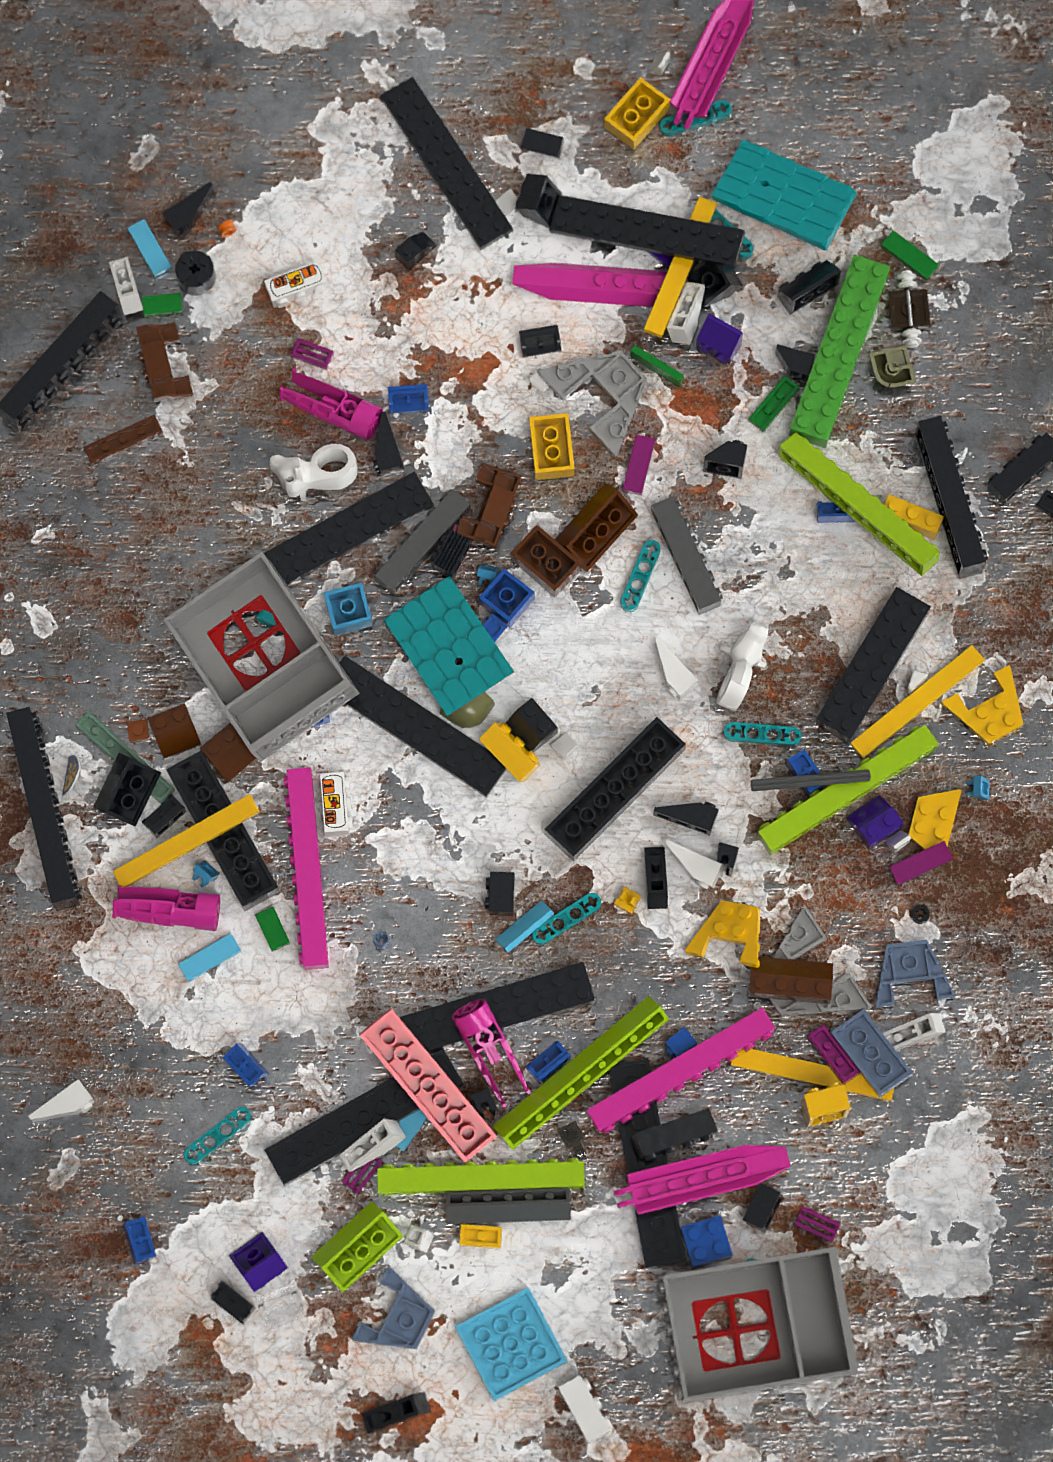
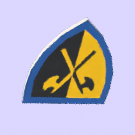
[62,755,94,796]

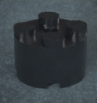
[175,251,216,296]

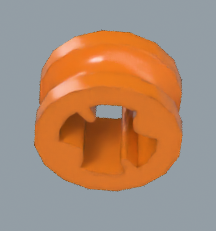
[217,220,237,238]

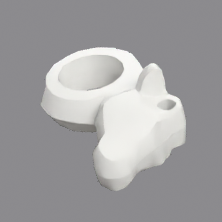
[269,444,358,502]
[716,623,768,711]

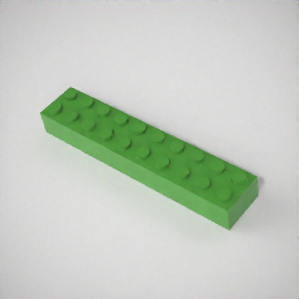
[789,254,891,448]

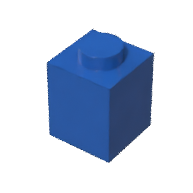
[664,1027,697,1059]

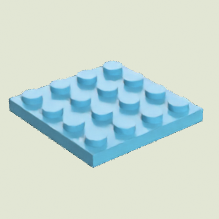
[455,1287,568,1401]

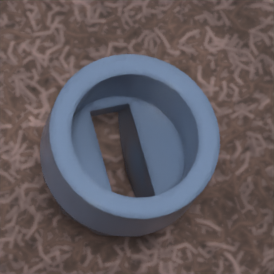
[373,931,390,949]

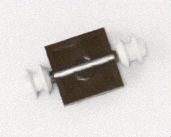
[888,270,931,348]

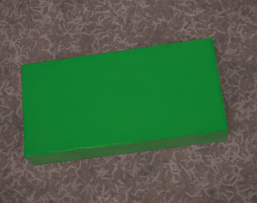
[142,293,183,317]
[255,907,290,952]

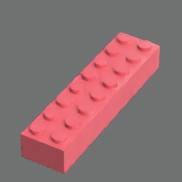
[359,1008,497,1162]

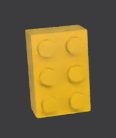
[604,77,671,150]
[529,413,575,480]
[801,1083,851,1128]

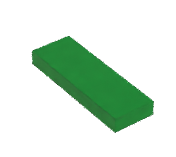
[881,230,939,281]
[630,345,684,388]
[748,376,800,433]

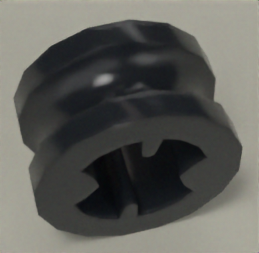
[911,905,930,924]

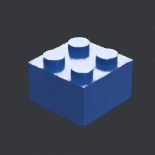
[479,568,535,628]
[681,1215,733,1270]

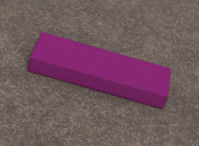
[623,434,656,495]
[890,841,953,885]
[807,1024,860,1085]

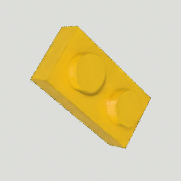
[459,1224,502,1249]

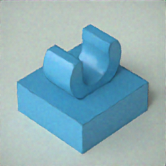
[477,564,500,585]
[967,776,990,800]
[192,861,220,887]

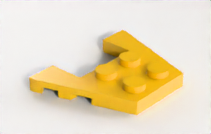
[941,665,1024,745]
[685,900,760,968]

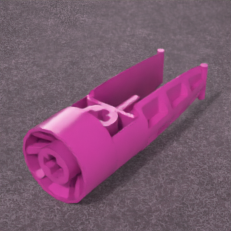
[279,368,383,441]
[112,885,220,932]
[452,999,531,1107]

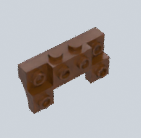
[136,322,194,402]
[456,462,522,549]

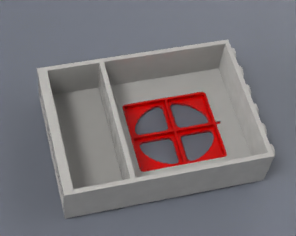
[164,552,360,762]
[658,1247,859,1404]

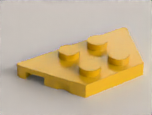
[909,789,962,865]

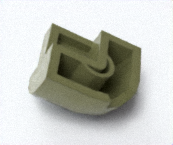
[869,345,916,387]
[440,692,495,728]

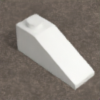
[109,257,143,315]
[667,282,705,345]
[655,637,698,700]
[665,839,724,889]
[883,1013,946,1051]
[28,1079,95,1122]
[340,1119,406,1172]

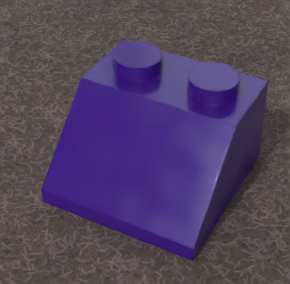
[696,313,743,365]
[846,795,904,850]
[229,1232,288,1292]

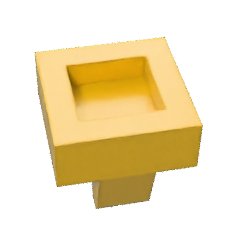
[614,887,641,915]

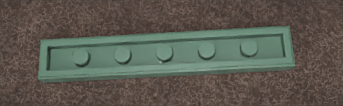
[75,711,175,805]

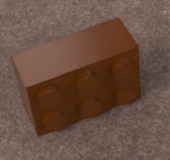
[510,525,581,597]

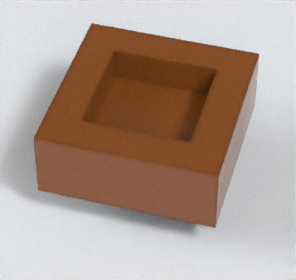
[127,719,150,743]

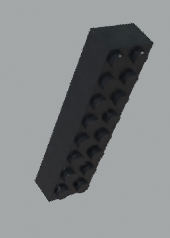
[0,291,122,432]
[915,416,988,579]
[815,586,931,744]
[544,717,686,862]
[166,750,280,911]

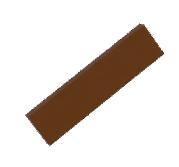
[83,414,163,466]

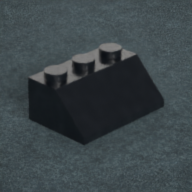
[777,260,841,315]
[93,753,162,827]

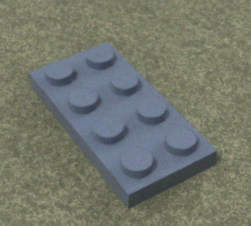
[831,1009,913,1098]

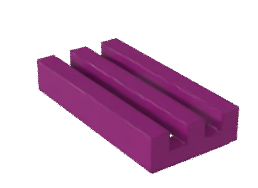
[291,338,334,370]
[342,1157,383,1195]
[794,1206,841,1243]

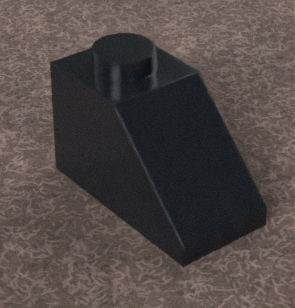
[395,232,437,272]
[775,344,815,382]

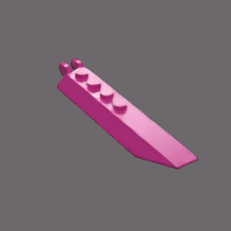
[670,0,754,129]
[513,263,683,307]
[613,1145,791,1215]

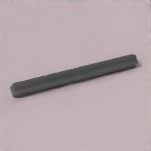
[750,770,871,791]

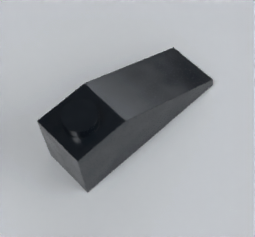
[163,182,214,238]
[373,411,404,477]
[653,802,719,836]
[644,847,668,909]
[362,1392,431,1434]

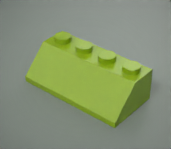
[311,1201,404,1293]

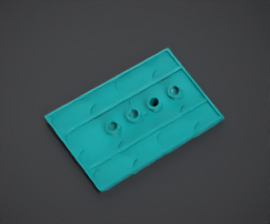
[711,140,857,251]
[383,576,514,717]

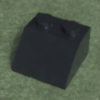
[515,173,563,228]
[687,262,743,307]
[703,440,747,479]
[506,698,558,752]

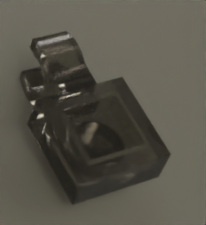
[557,1121,586,1159]

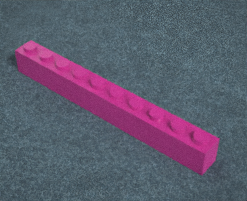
[283,767,329,970]
[586,1007,775,1134]

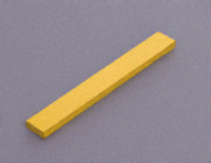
[644,197,717,338]
[850,645,985,759]
[113,794,260,888]
[731,1049,894,1102]

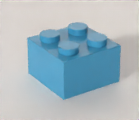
[324,582,373,636]

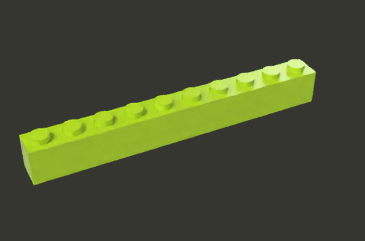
[779,432,940,576]
[757,725,939,855]
[492,996,669,1151]
[377,1158,585,1196]

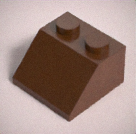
[147,703,202,760]
[200,723,257,783]

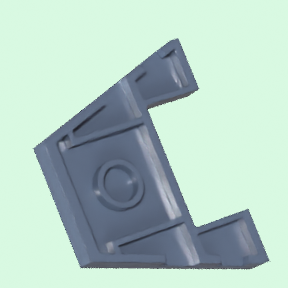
[876,939,955,1008]
[352,1266,435,1350]

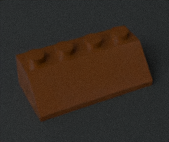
[555,484,638,572]
[748,956,833,1004]

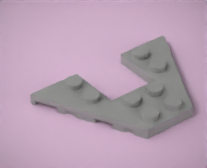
[537,350,647,458]
[769,905,872,1017]

